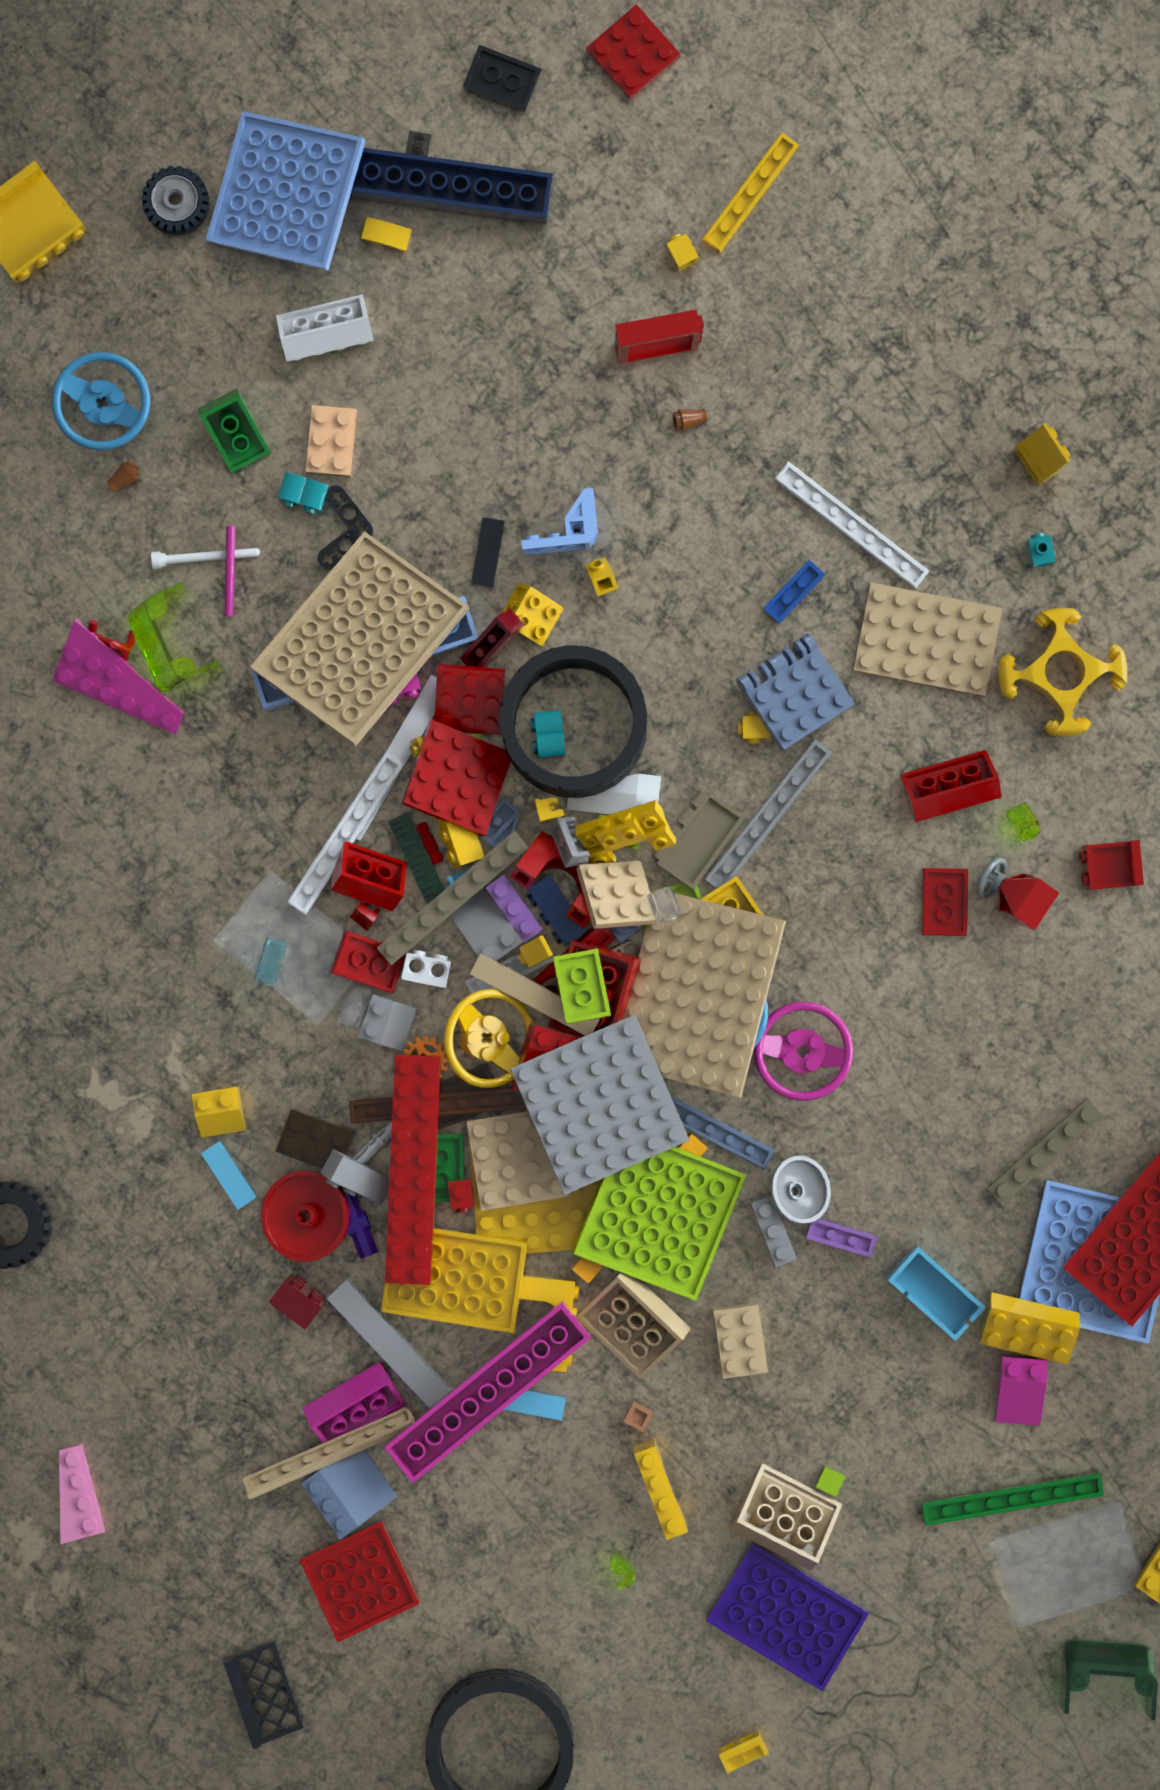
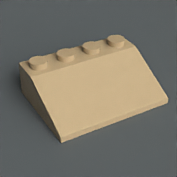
[576,1272,691,1380]
[730,1463,843,1571]

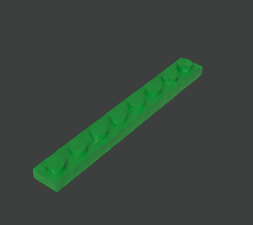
[921,1472,1104,1526]

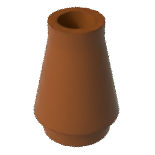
[672,409,707,431]
[107,460,141,492]

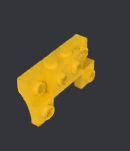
[575,800,676,864]

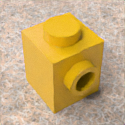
[585,557,618,597]
[737,712,770,744]

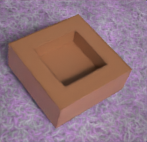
[623,1401,654,1432]

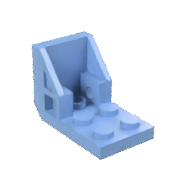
[521,488,598,556]

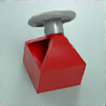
[977,857,1059,931]

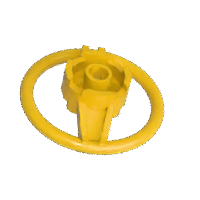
[444,989,534,1088]

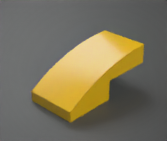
[360,217,412,252]

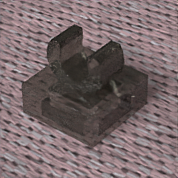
[406,131,432,156]

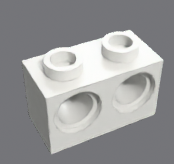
[401,949,452,988]

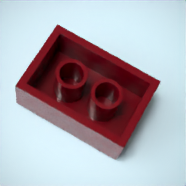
[268,1274,327,1330]

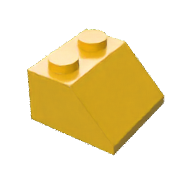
[191,1086,246,1138]

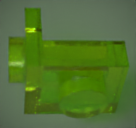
[1006,802,1041,842]

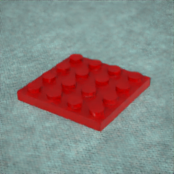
[401,720,511,837]
[299,1520,420,1643]

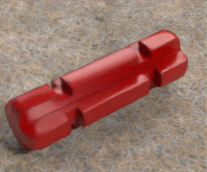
[416,822,444,865]

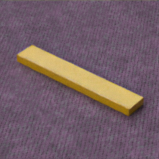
[702,132,799,253]

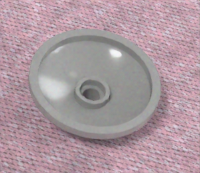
[770,1156,831,1224]

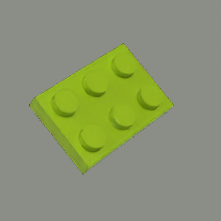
[553,948,611,1025]

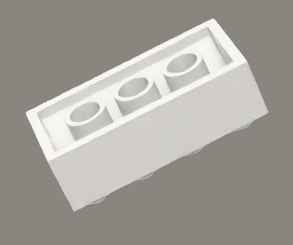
[276,294,374,362]

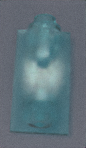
[254,937,287,986]

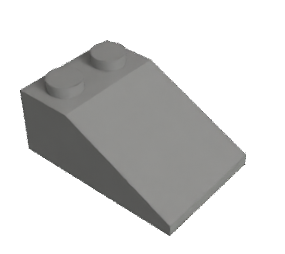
[450,888,524,961]

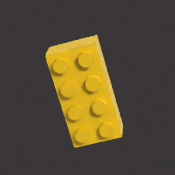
[980,1292,1080,1365]

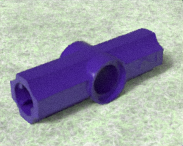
[344,1192,379,1259]

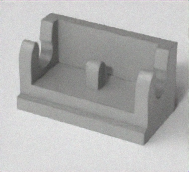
[550,817,590,868]

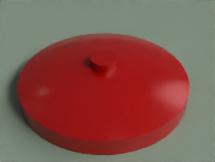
[261,1170,350,1262]

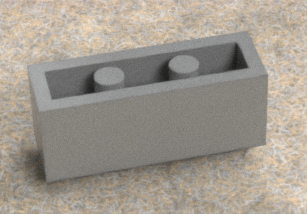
[320,1149,389,1205]
[750,1194,797,1267]

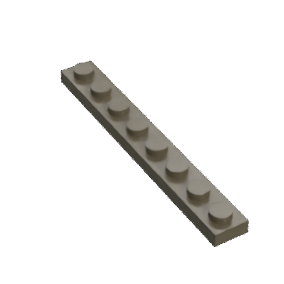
[377,831,529,965]

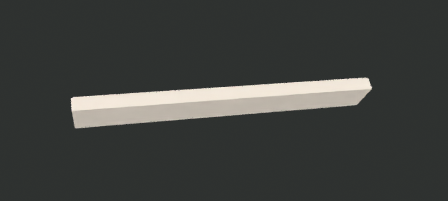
[774,461,929,589]
[356,675,437,841]
[287,752,405,915]

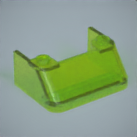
[128,582,223,692]

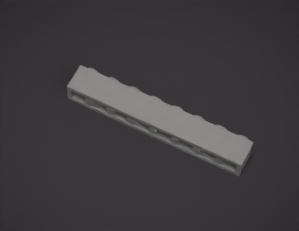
[327,1278,452,1410]

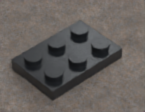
[463,45,542,112]

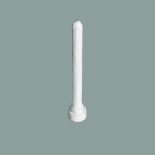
[151,548,260,570]

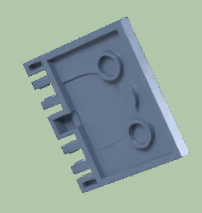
[736,633,855,751]

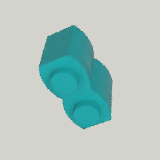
[277,472,330,515]
[530,710,566,759]

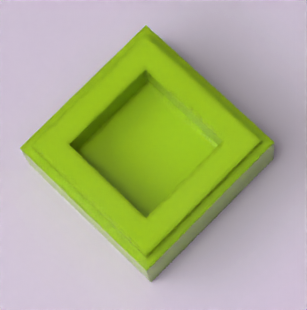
[815,1466,845,1497]

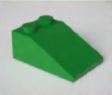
[198,388,271,473]

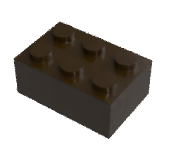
[275,1108,357,1169]

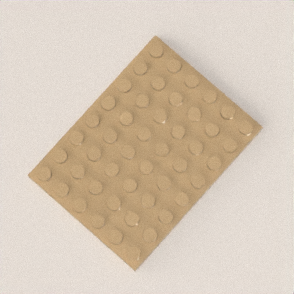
[250,531,470,746]
[623,889,786,1098]

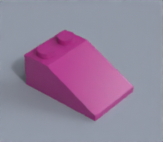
[995,1354,1048,1425]

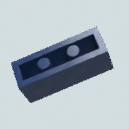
[527,875,587,946]

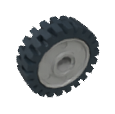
[142,166,209,235]

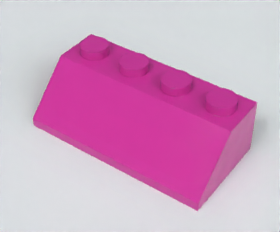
[302,1362,407,1443]

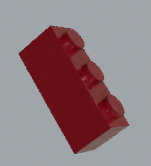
[460,608,525,668]

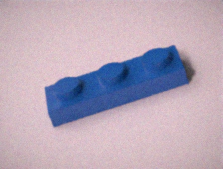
[763,560,825,624]

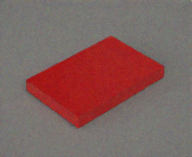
[922,868,968,936]
[330,930,407,994]

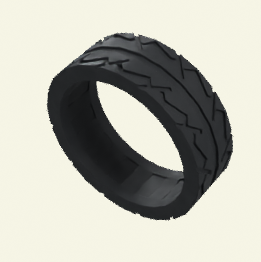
[499,645,647,798]
[425,1668,574,1790]

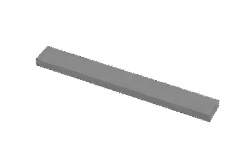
[704,739,832,889]

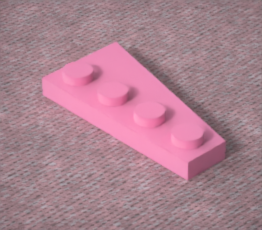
[59,1444,105,1544]

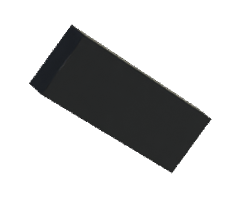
[471,517,505,588]

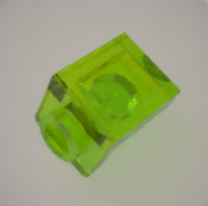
[610,1552,636,1590]

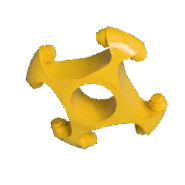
[998,608,1127,737]

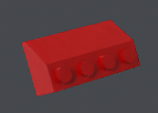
[900,750,1002,822]

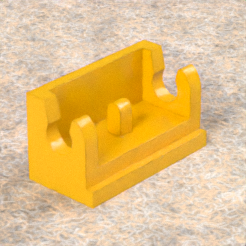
[535,797,565,823]
[717,1730,769,1774]

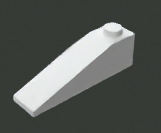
[567,774,661,815]

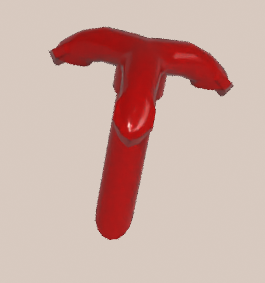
[88,620,135,661]

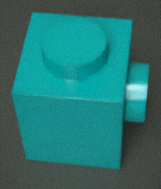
[1026,533,1056,569]

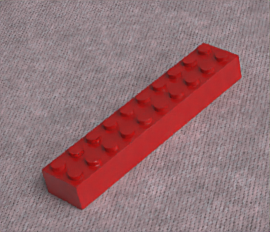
[385,1054,442,1285]

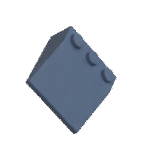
[301,1450,397,1539]

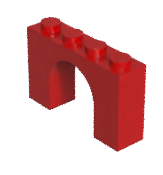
[510,831,591,928]

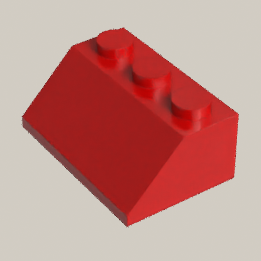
[330,841,407,912]

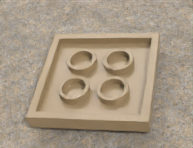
[576,861,658,929]

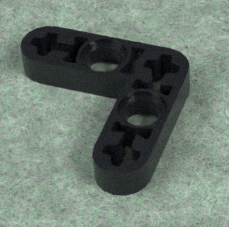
[317,485,374,569]

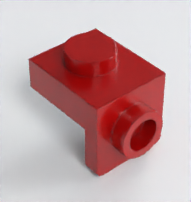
[448,1179,474,1212]

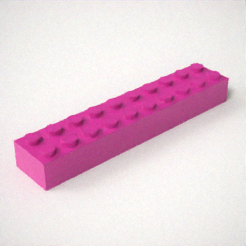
[384,1300,591,1483]

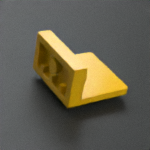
[501,582,563,646]

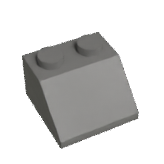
[358,994,417,1051]

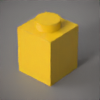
[666,233,699,272]

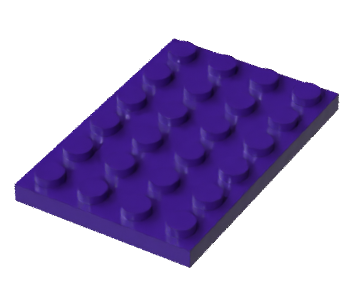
[706,1542,869,1692]

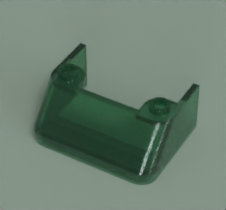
[1059,1638,1158,1720]

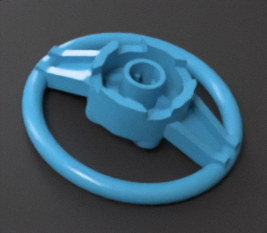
[52,352,150,450]

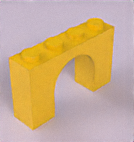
[520,1274,579,1372]
[633,1438,688,1540]

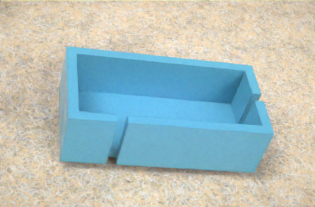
[885,1244,986,1341]

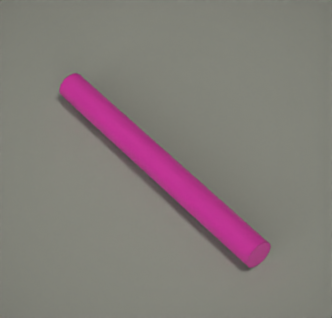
[224,526,235,616]

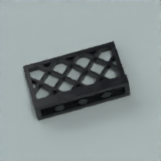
[222,1641,304,1749]

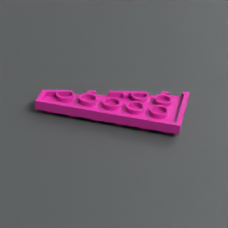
[52,618,185,734]

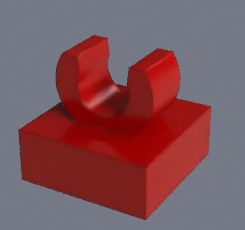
[350,902,380,931]

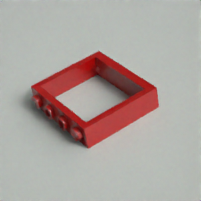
[614,309,704,365]

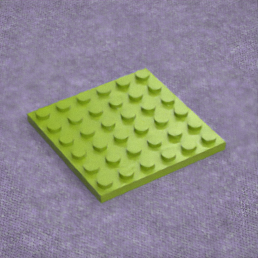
[572,1147,746,1301]

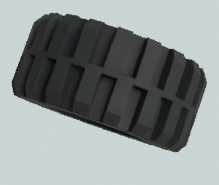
[0,1181,53,1269]

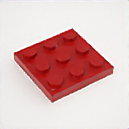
[586,4,680,100]
[434,664,505,735]

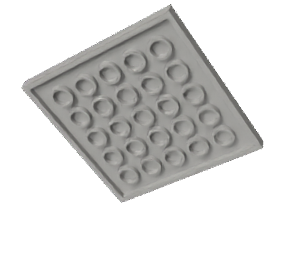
[510,1015,689,1195]

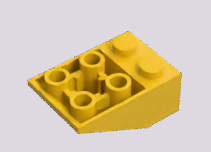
[1014,423,1070,486]

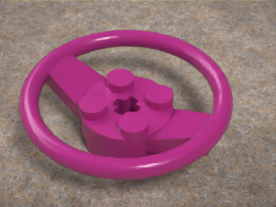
[754,1001,853,1101]

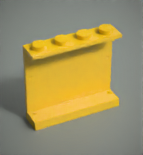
[0,161,87,283]

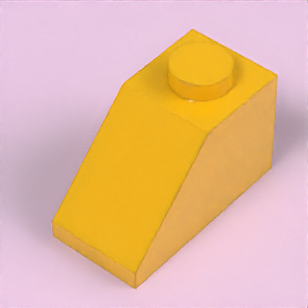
[517,935,554,968]

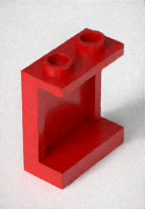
[1079,840,1144,890]

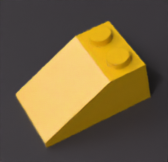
[700,876,763,915]

